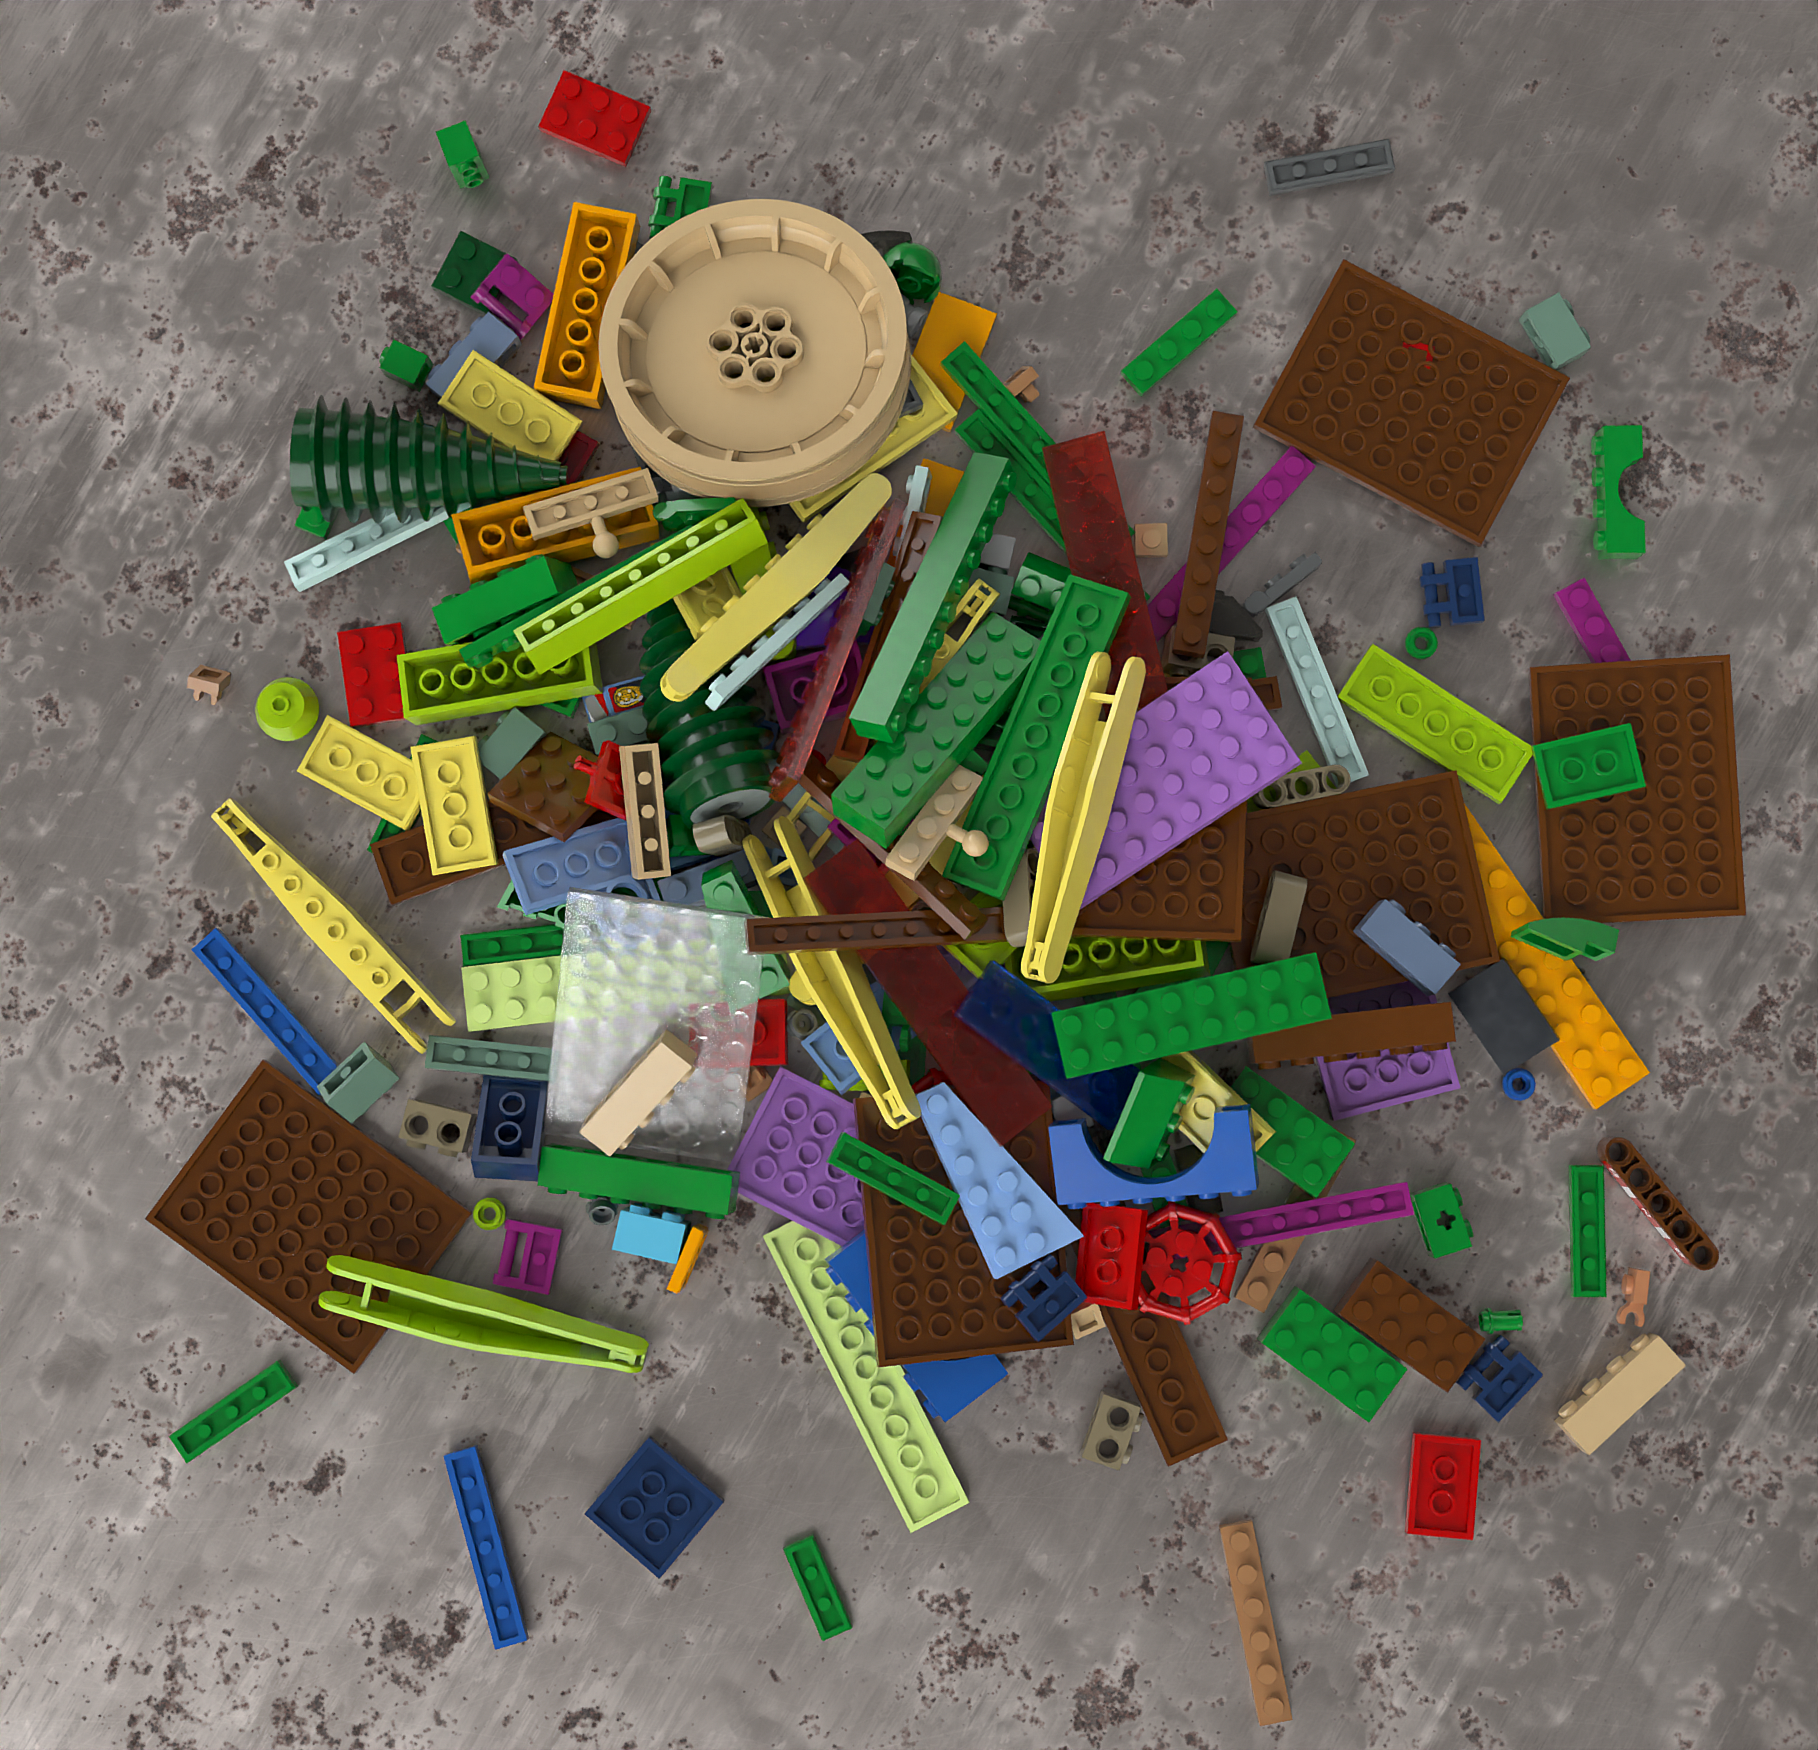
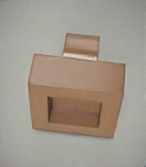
[1003,366,1040,403]
[187,665,231,705]
[730,1066,773,1102]

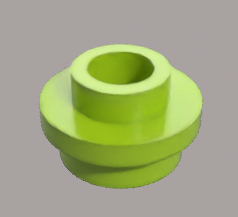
[473,1197,506,1230]

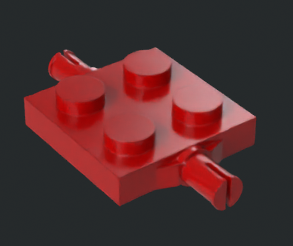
[574,740,665,821]

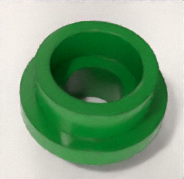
[1405,627,1438,659]

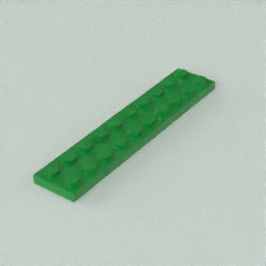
[942,574,1131,901]

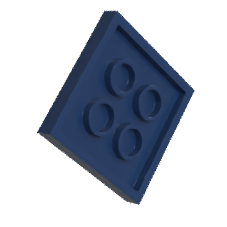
[585,1436,725,1579]

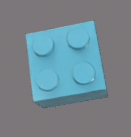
[612,1203,692,1264]

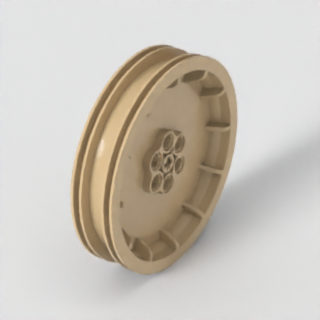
[599,199,911,507]

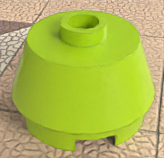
[255,677,319,741]

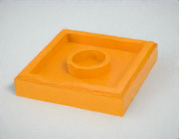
[667,1223,709,1294]

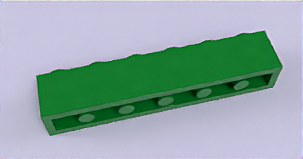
[537,1143,740,1219]

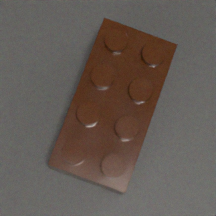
[1333,1257,1485,1393]

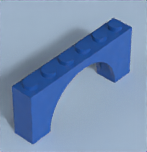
[1048,1104,1259,1209]
[825,1229,1008,1423]

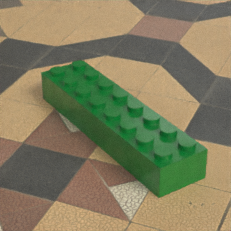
[831,612,1041,849]
[1051,952,1332,1079]

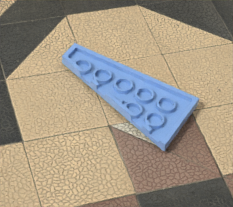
[915,1082,1084,1279]

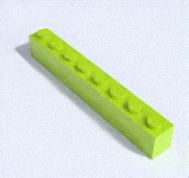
[513,498,768,675]

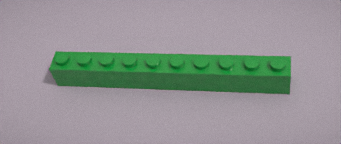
[849,452,1017,744]

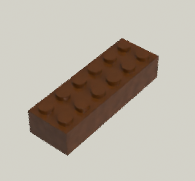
[1247,1002,1456,1070]

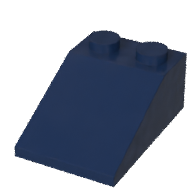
[471,1075,549,1182]

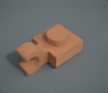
[1616,1267,1650,1327]

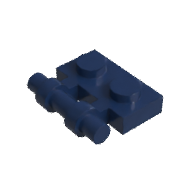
[1420,557,1485,628]
[1000,1254,1088,1342]
[1456,1334,1543,1423]

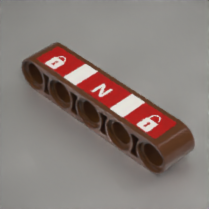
[1596,1136,1719,1271]

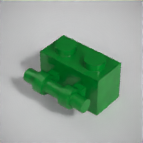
[1008,552,1088,623]

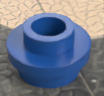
[1502,1068,1536,1101]

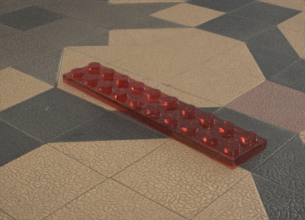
[1042,431,1168,721]
[768,498,907,802]
[803,839,1053,1147]

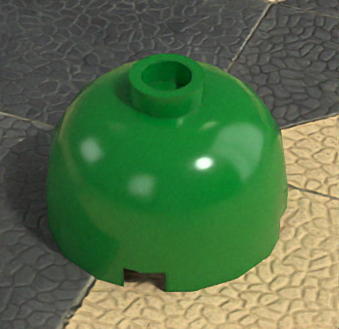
[883,243,942,305]

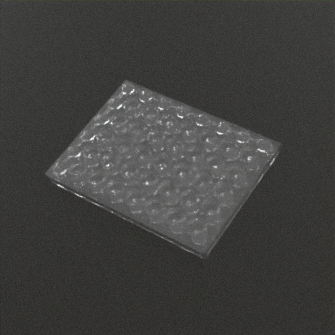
[544,887,769,1163]

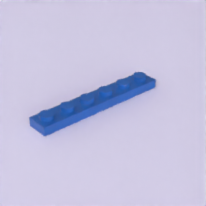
[191,928,339,1095]
[443,1445,529,1650]

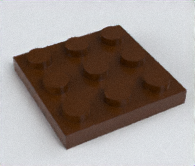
[487,731,598,843]

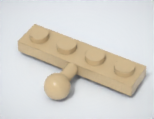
[523,468,659,558]
[885,765,989,881]

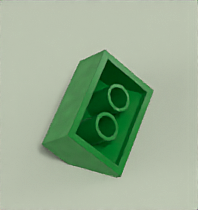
[1103,1057,1195,1169]

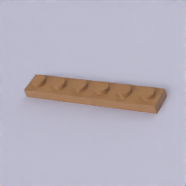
[1234,1126,1357,1313]
[1219,1519,1293,1726]

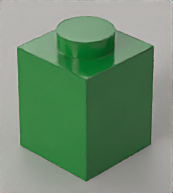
[379,339,434,392]

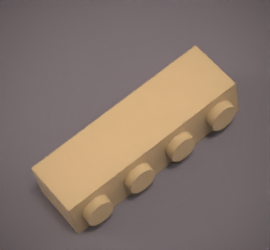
[619,743,671,880]
[579,1029,697,1156]
[1554,1332,1686,1455]

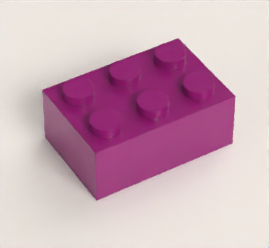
[763,641,863,735]

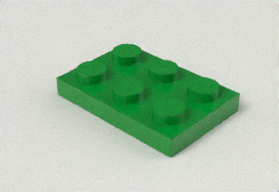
[1531,723,1646,810]

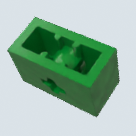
[436,120,490,189]
[1410,1182,1474,1259]

